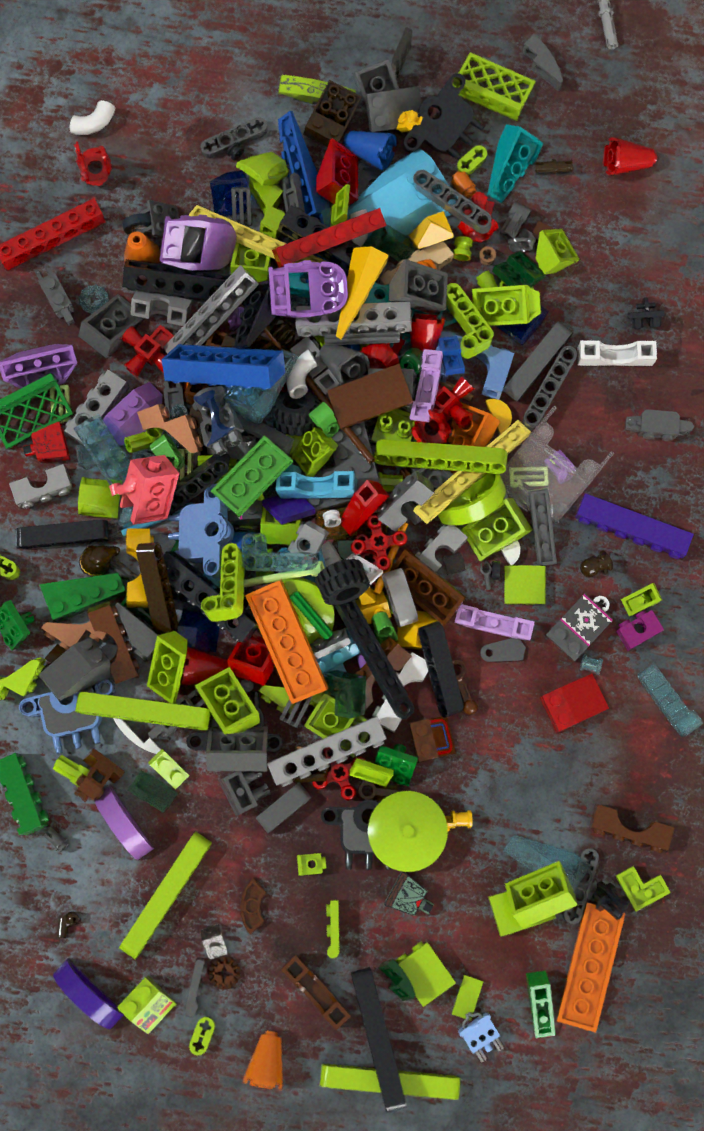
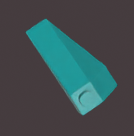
[487,124,544,203]

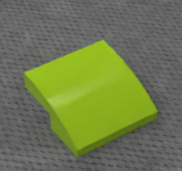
[330,184,350,227]
[505,565,546,605]

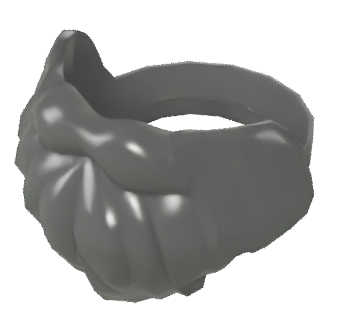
[507,228,536,252]

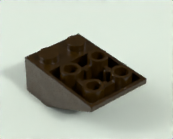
[303,80,362,147]

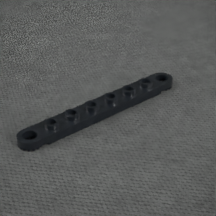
[334,600,415,719]

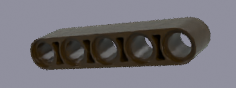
[136,542,179,635]

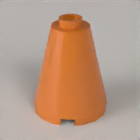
[124,232,161,264]
[242,1031,283,1090]

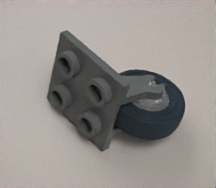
[123,200,179,238]

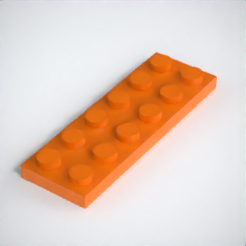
[245,579,329,704]
[556,902,626,1033]

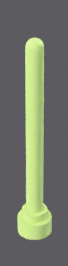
[244,561,325,587]

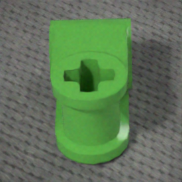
[308,402,340,437]
[150,434,185,470]
[371,612,398,645]

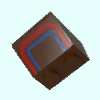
[409,716,456,763]

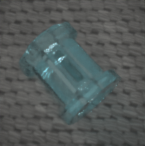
[579,654,603,675]

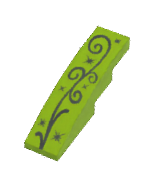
[278,75,356,104]

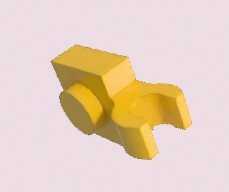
[396,110,423,132]

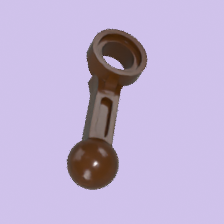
[452,660,478,715]

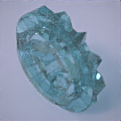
[79,284,109,314]

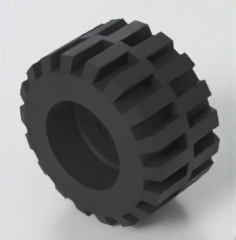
[271,390,319,436]
[316,559,370,605]

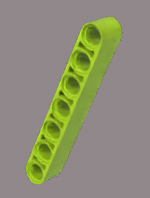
[374,440,508,474]
[75,692,211,730]
[119,832,212,960]
[320,1064,461,1099]

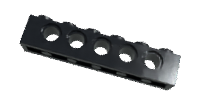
[278,205,388,283]
[122,259,232,301]
[163,550,258,642]

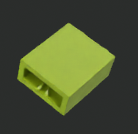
[396,941,456,1007]

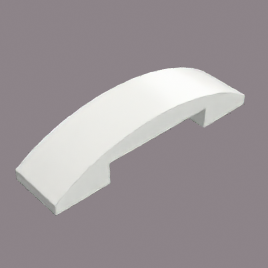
[113,718,161,754]

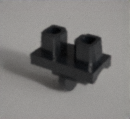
[627,298,665,329]
[592,881,630,920]

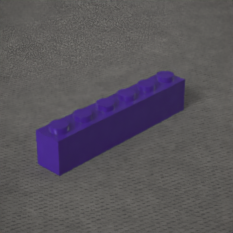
[575,493,694,559]

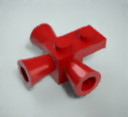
[121,325,174,378]
[427,376,475,432]

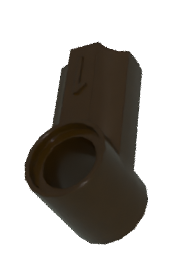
[357,782,397,801]

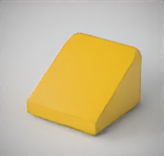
[359,586,377,605]

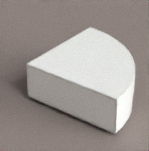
[501,540,520,566]

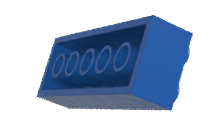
[161,344,285,390]

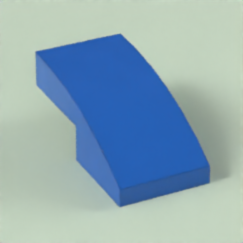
[438,336,465,376]

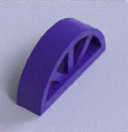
[53,958,124,1029]

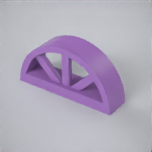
[94,784,154,860]

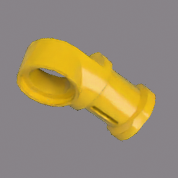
[445,810,473,831]

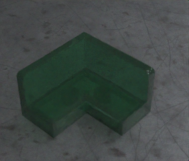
[362,224,415,262]
[320,670,366,718]
[128,770,178,813]

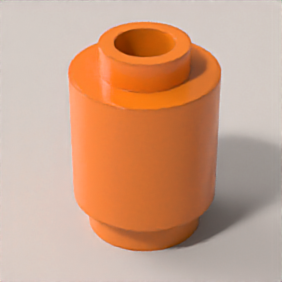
[451,171,477,199]

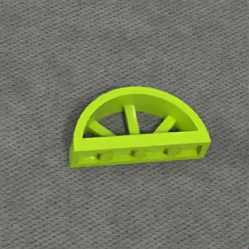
[438,473,506,525]

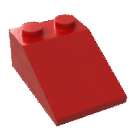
[316,138,358,206]
[540,674,609,733]

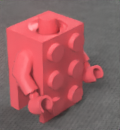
[109,455,179,525]

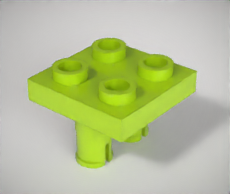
[371,409,415,443]

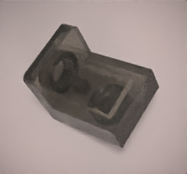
[200,924,228,960]

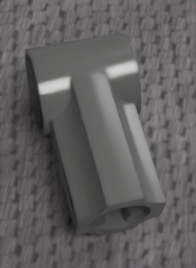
[499,201,532,240]

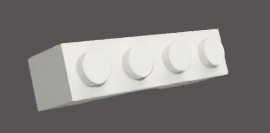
[577,341,657,366]
[372,652,428,733]

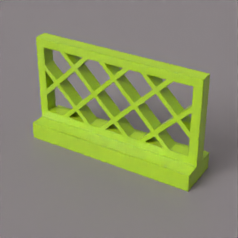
[452,52,536,121]

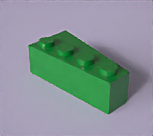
[39,573,126,623]
[0,753,50,835]

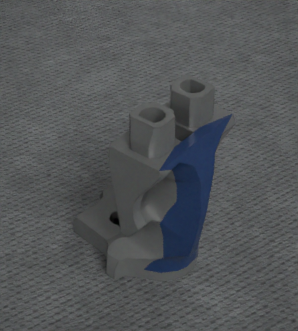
[192,385,244,456]

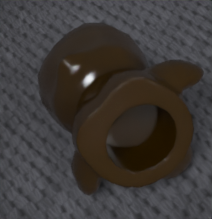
[580,550,613,578]

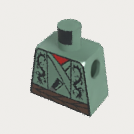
[384,871,434,916]

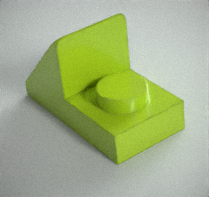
[621,583,662,617]

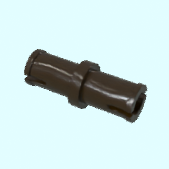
[535,159,573,174]

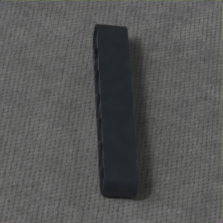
[351,967,407,1113]

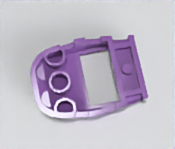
[160,214,236,270]
[268,260,348,318]

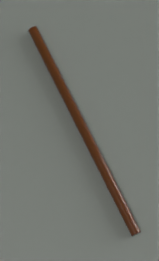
[263,325,375,464]

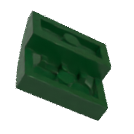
[492,251,546,288]
[378,959,416,1001]

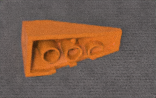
[448,403,500,475]

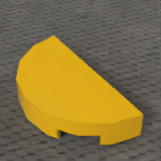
[485,399,512,434]

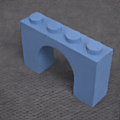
[436,331,514,400]

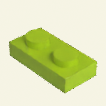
[148,749,189,790]

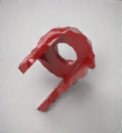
[74,141,112,186]
[457,192,498,243]
[360,338,405,369]
[412,408,452,444]

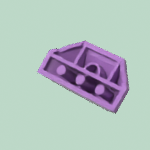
[0,344,77,389]
[95,382,163,447]

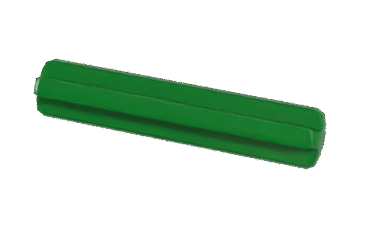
[290,591,333,639]

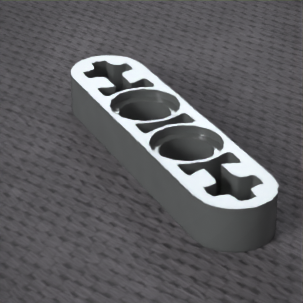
[201,117,267,158]
[563,848,599,924]

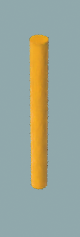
[373,522,408,595]

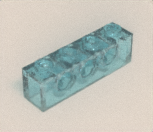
[73,413,130,485]

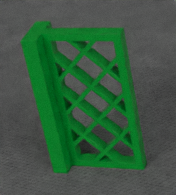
[0,373,74,449]

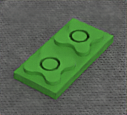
[211,435,293,517]

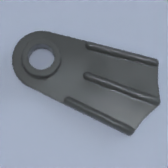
[480,638,526,662]

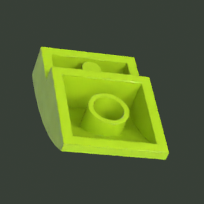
[304,693,369,758]
[488,891,556,936]

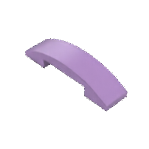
[410,349,443,422]
[455,604,534,641]

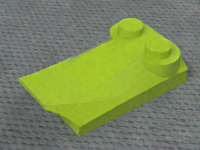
[472,285,541,326]

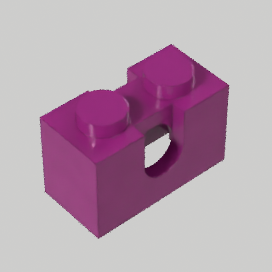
[616,610,664,651]

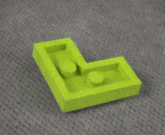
[615,866,670,912]

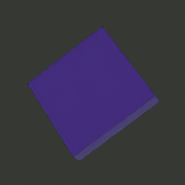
[262,495,315,525]

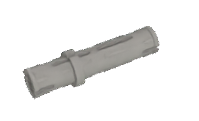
[598,0,618,49]

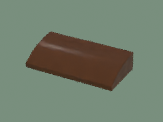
[327,364,413,429]
[390,548,466,626]

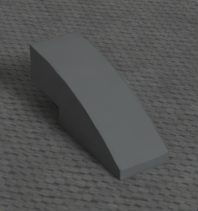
[522,34,563,91]

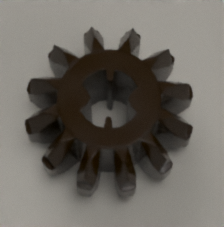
[269,317,301,349]

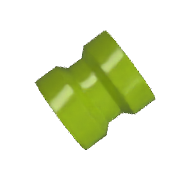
[453,236,473,261]

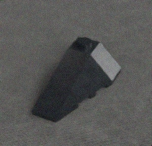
[234,280,277,348]

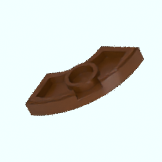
[240,878,267,935]

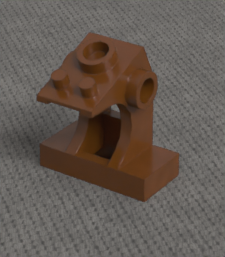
[73,748,125,802]

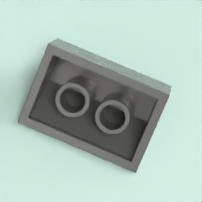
[389,259,448,314]
[206,727,268,771]

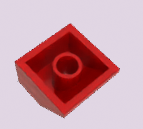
[227,634,275,686]

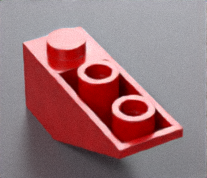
[340,480,389,536]

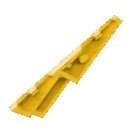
[336,246,389,340]

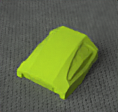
[235,152,289,185]
[291,427,338,477]
[78,477,122,520]

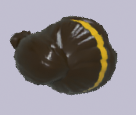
[79,545,120,577]

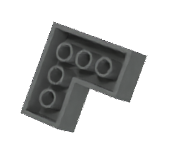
[305,421,383,518]

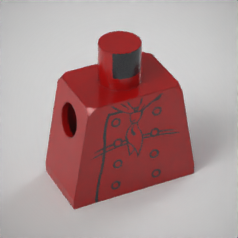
[23,422,71,463]

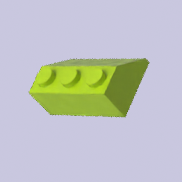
[147,631,188,704]
[195,667,260,734]
[505,861,577,928]

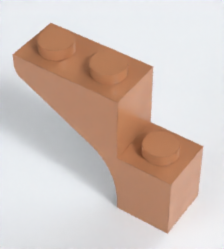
[137,404,204,453]
[41,621,110,650]

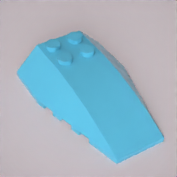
[347,148,456,247]

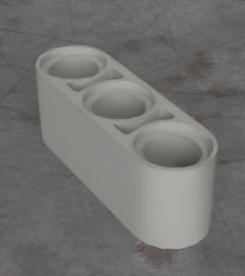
[382,568,418,627]

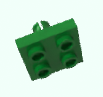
[0,600,34,651]
[374,744,418,786]

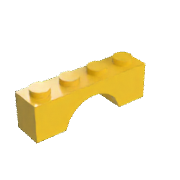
[126,528,154,608]

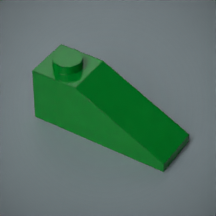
[526,970,555,1038]

